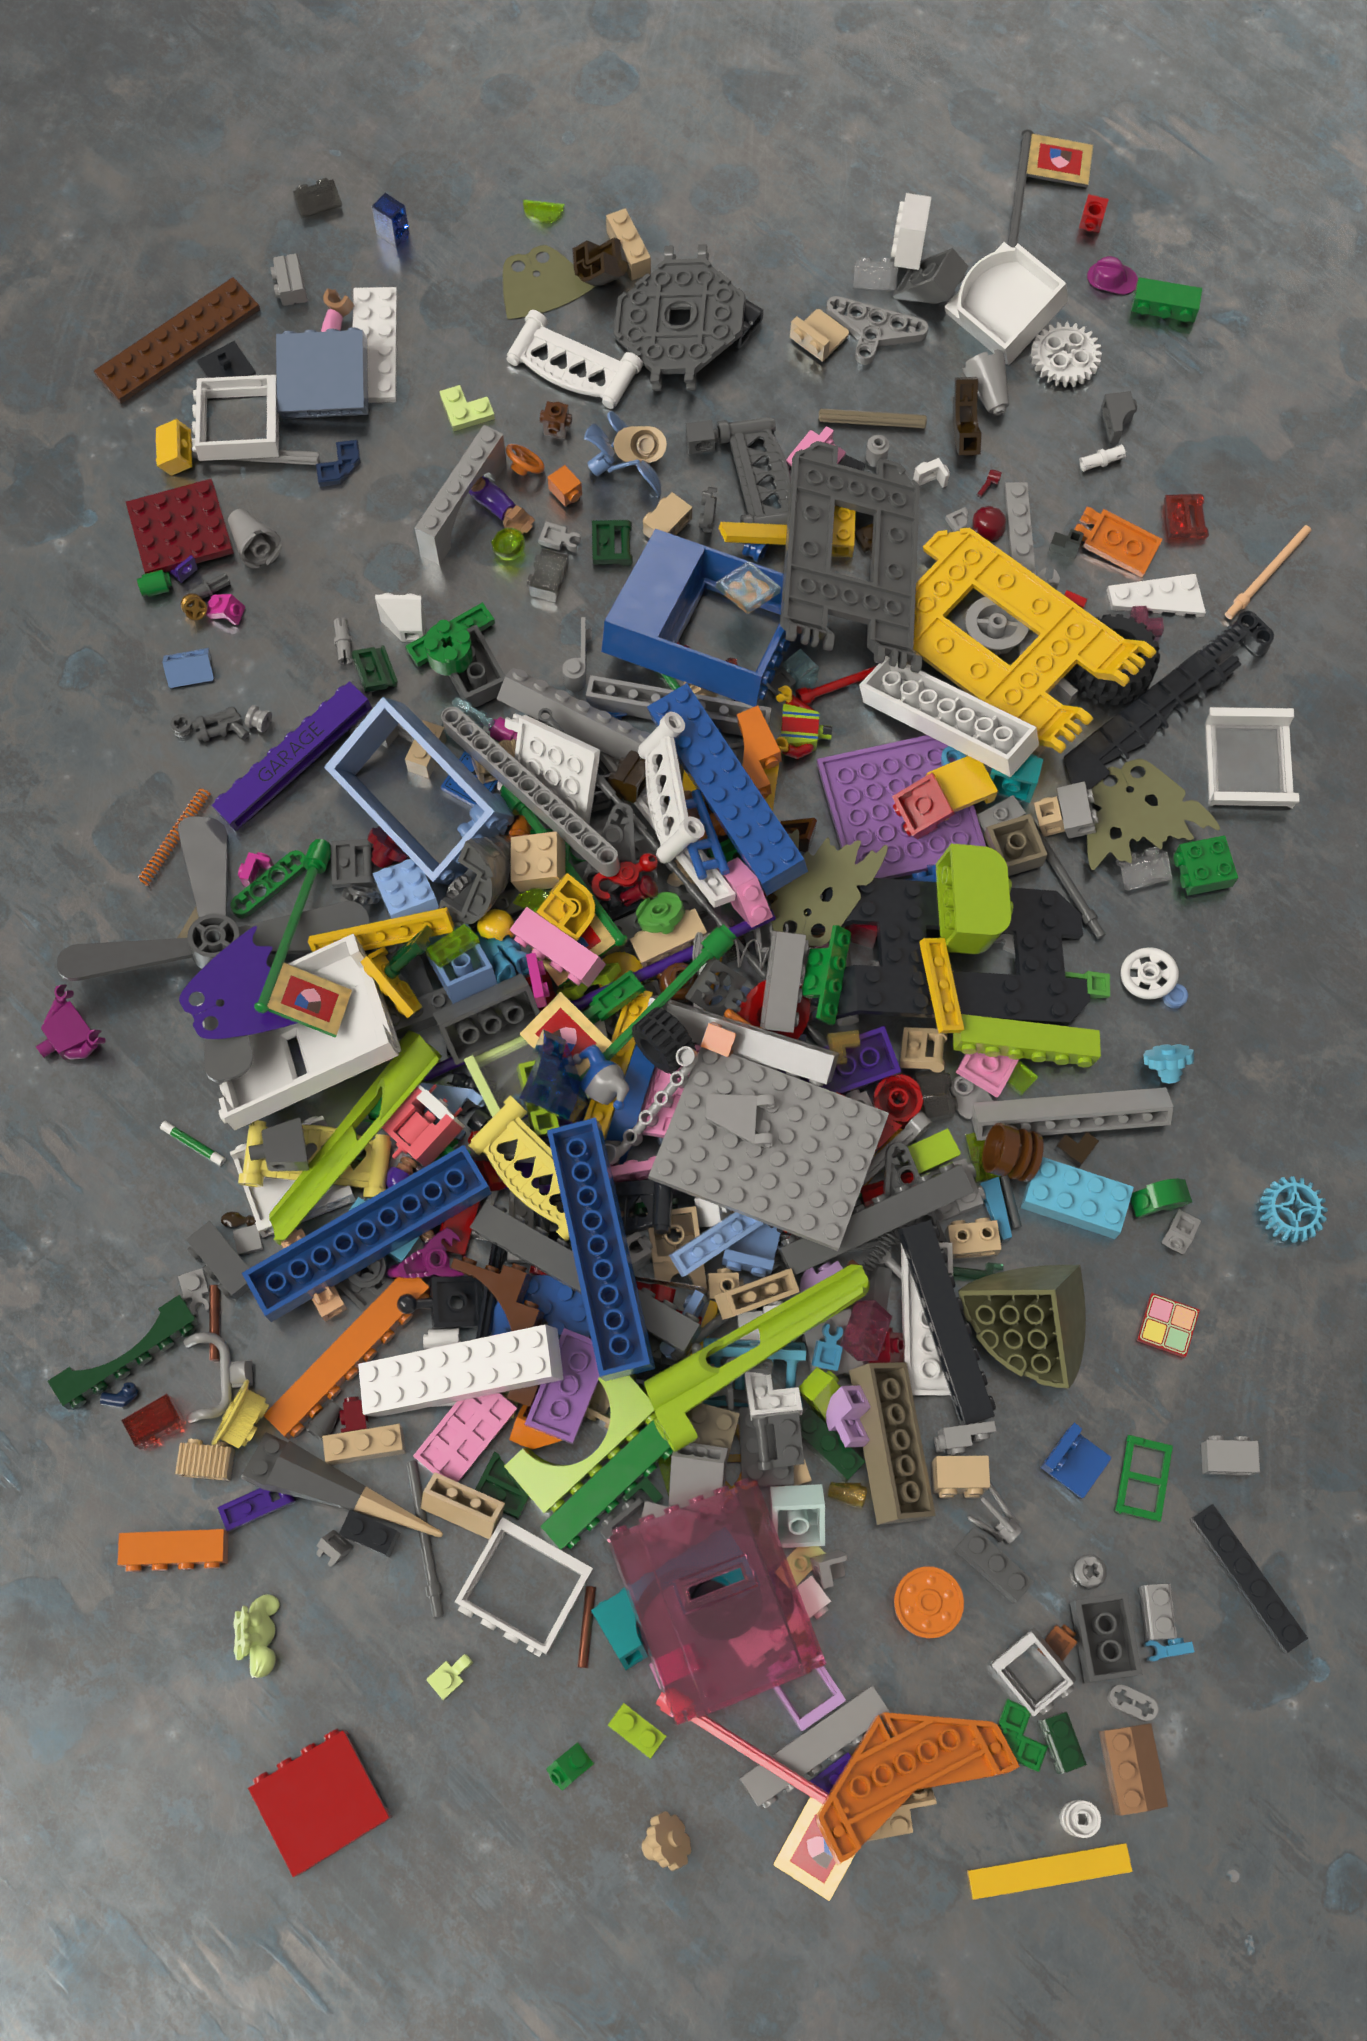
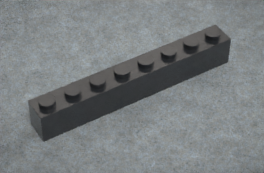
[898,1220,996,1425]

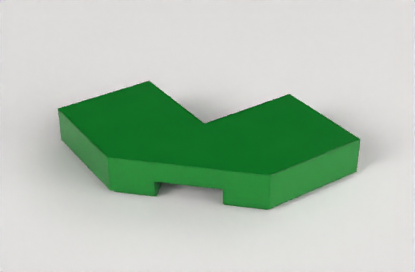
[997,1699,1048,1772]

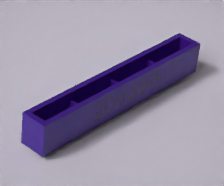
[212,681,372,832]

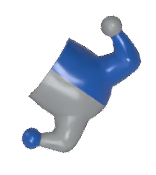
[572,1045,629,1110]

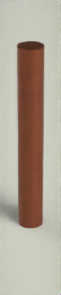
[209,1285,220,1361]
[577,1586,596,1668]

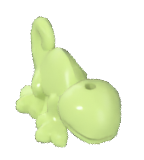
[234,1594,280,1678]

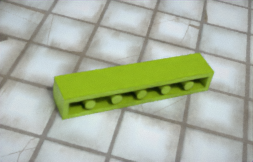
[953,1014,1101,1067]

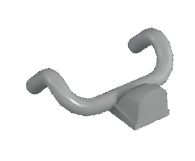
[184,1332,253,1423]

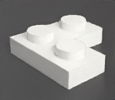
[744,1372,803,1420]

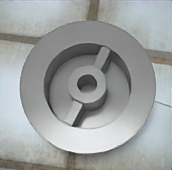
[965,597,1029,655]

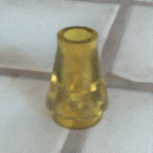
[828,1482,867,1508]

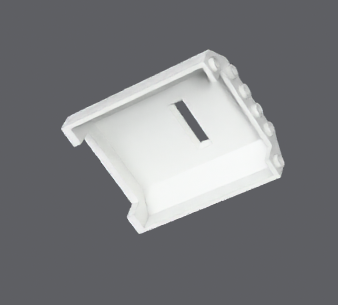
[197,934,401,1131]

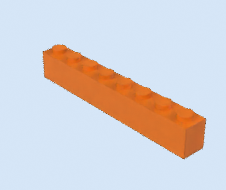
[264,1277,431,1440]

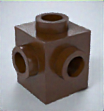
[540,401,572,438]

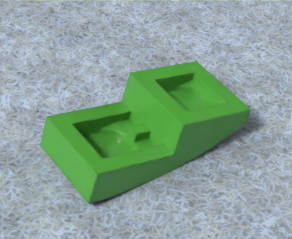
[1065,971,1110,999]

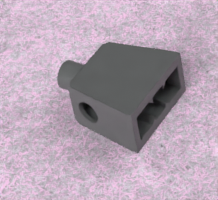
[248,1118,309,1171]

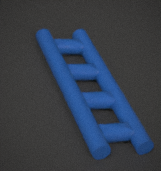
[669,789,730,880]

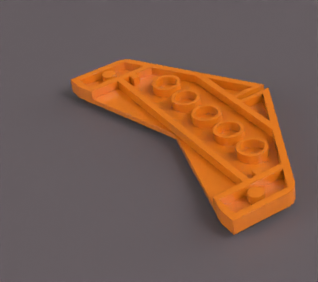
[816,1712,1020,1865]

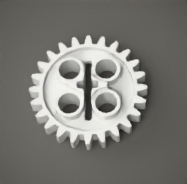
[1030,322,1102,387]

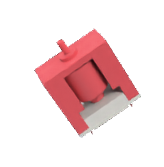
[382,1084,465,1167]

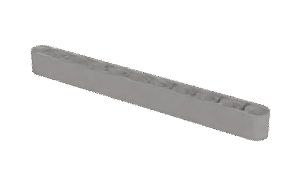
[441,706,620,877]

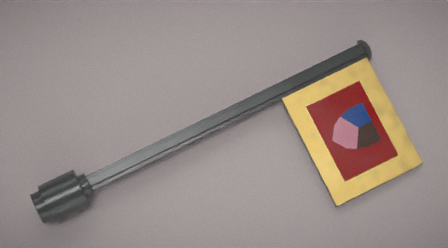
[1008,129,1093,248]

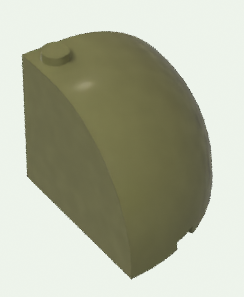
[958,1265,1086,1388]

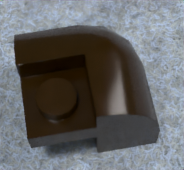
[572,237,628,286]

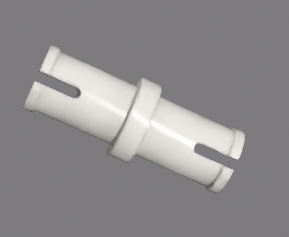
[1079,444,1126,472]

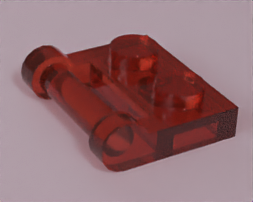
[1164,494,1209,540]

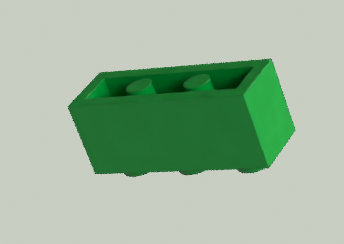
[1131,277,1202,322]

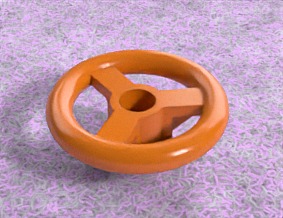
[505,444,545,476]

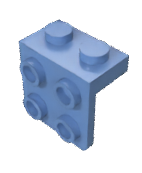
[722,1224,780,1277]

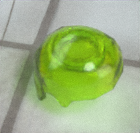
[491,528,525,561]

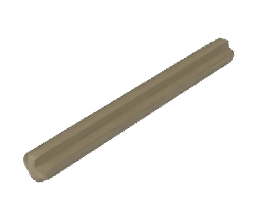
[819,408,927,428]

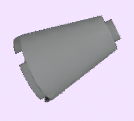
[962,350,1009,416]
[228,509,282,569]

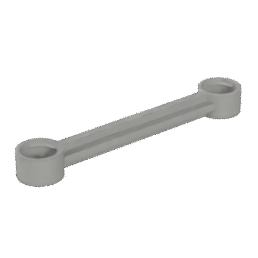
[862,1112,933,1187]

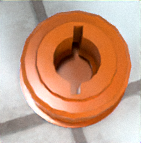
[894,1566,964,1639]

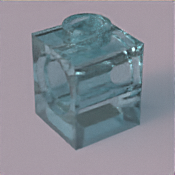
[783,649,819,689]

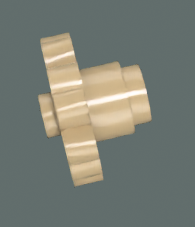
[642,1811,691,1871]

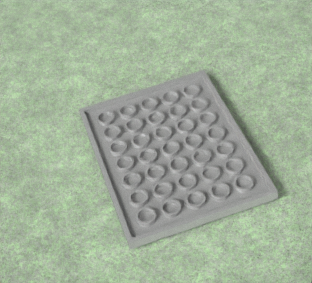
[648,1047,889,1251]

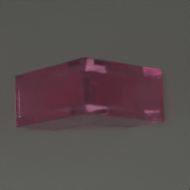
[1130,606,1164,637]

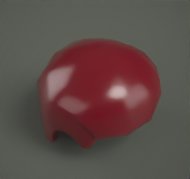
[973,506,1006,542]

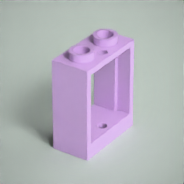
[765,1644,846,1731]

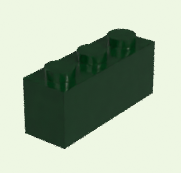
[799,1407,865,1484]

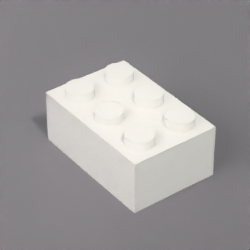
[891,193,931,270]

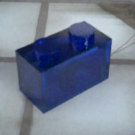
[372,192,410,247]

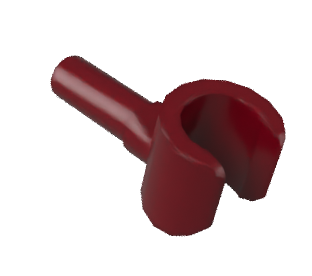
[977,469,1002,497]

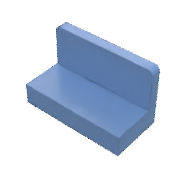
[162,648,214,688]

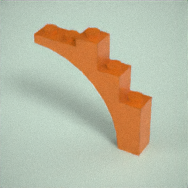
[699,706,782,840]

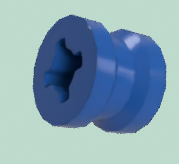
[742,543,769,563]

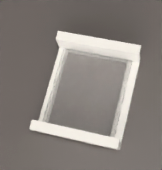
[1205,707,1299,809]

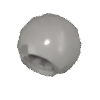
[1074,1554,1107,1588]

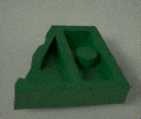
[475,1451,530,1520]

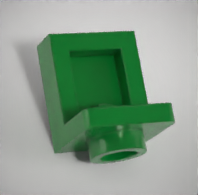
[546,1742,594,1791]

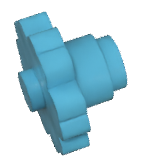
[1143,1044,1195,1083]

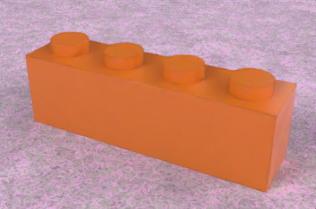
[118,1529,229,1572]

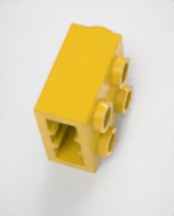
[831,506,855,557]

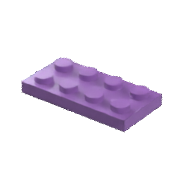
[525,1328,599,1444]

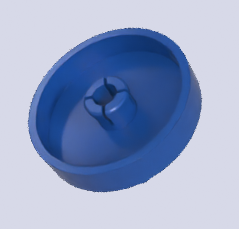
[491,1275,591,1339]

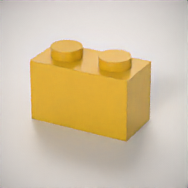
[156,419,192,476]

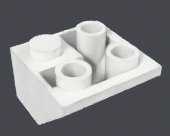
[375,593,426,642]

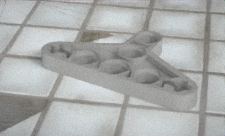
[826,296,928,365]

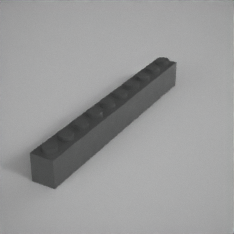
[470,1202,703,1355]

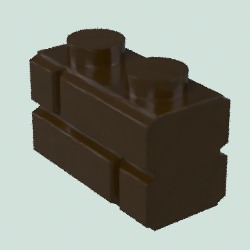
[608,750,646,803]

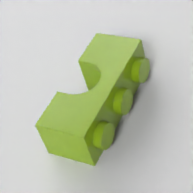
[517,1058,559,1138]

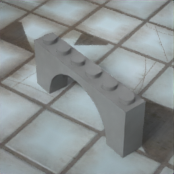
[415,425,507,565]

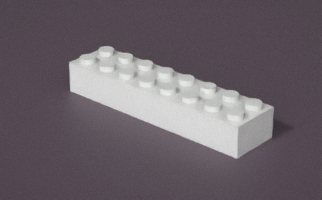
[859,656,1039,777]
[358,1325,564,1417]

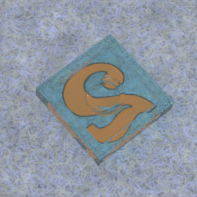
[715,561,781,615]

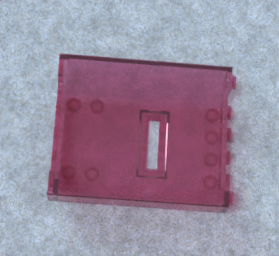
[607,1478,826,1725]

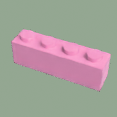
[510,907,606,988]

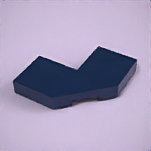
[316,439,361,487]

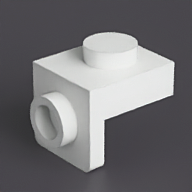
[913,458,950,488]

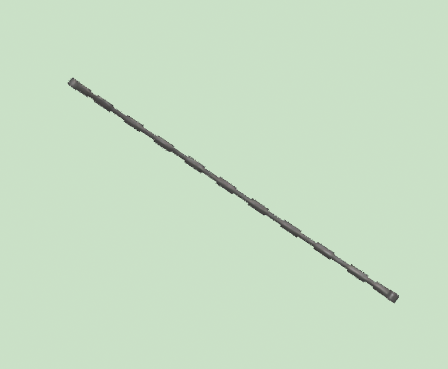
[538,708,830,1048]

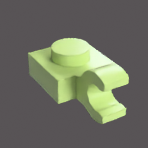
[426,1654,473,1700]

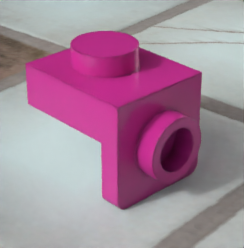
[206,594,245,625]
[238,852,274,887]

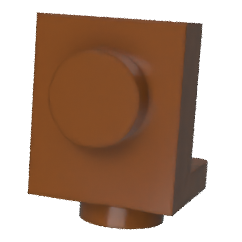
[1037,1624,1078,1661]

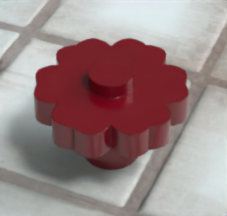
[367,826,411,868]

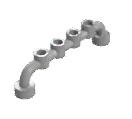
[606,1046,698,1165]

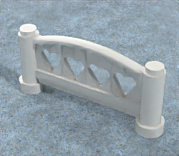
[506,310,643,409]
[638,712,705,863]

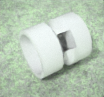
[1059,1800,1101,1838]

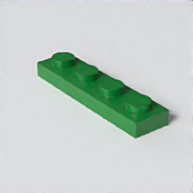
[405,602,495,667]

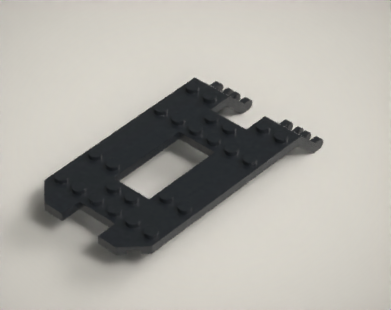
[806,878,1090,1026]

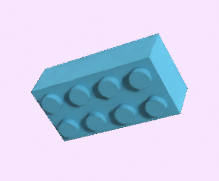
[1020,1157,1134,1239]

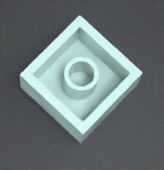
[770,1484,825,1548]

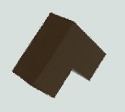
[1054,1132,1099,1168]

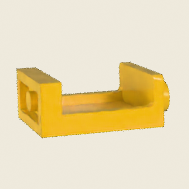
[926,756,998,821]

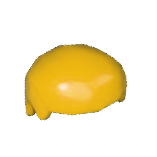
[477,909,514,941]

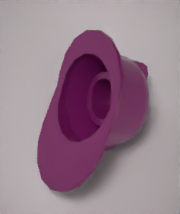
[1087,256,1138,295]

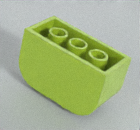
[936,843,1013,954]

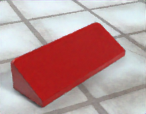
[440,1201,480,1256]

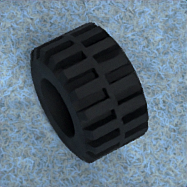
[632,1007,696,1074]

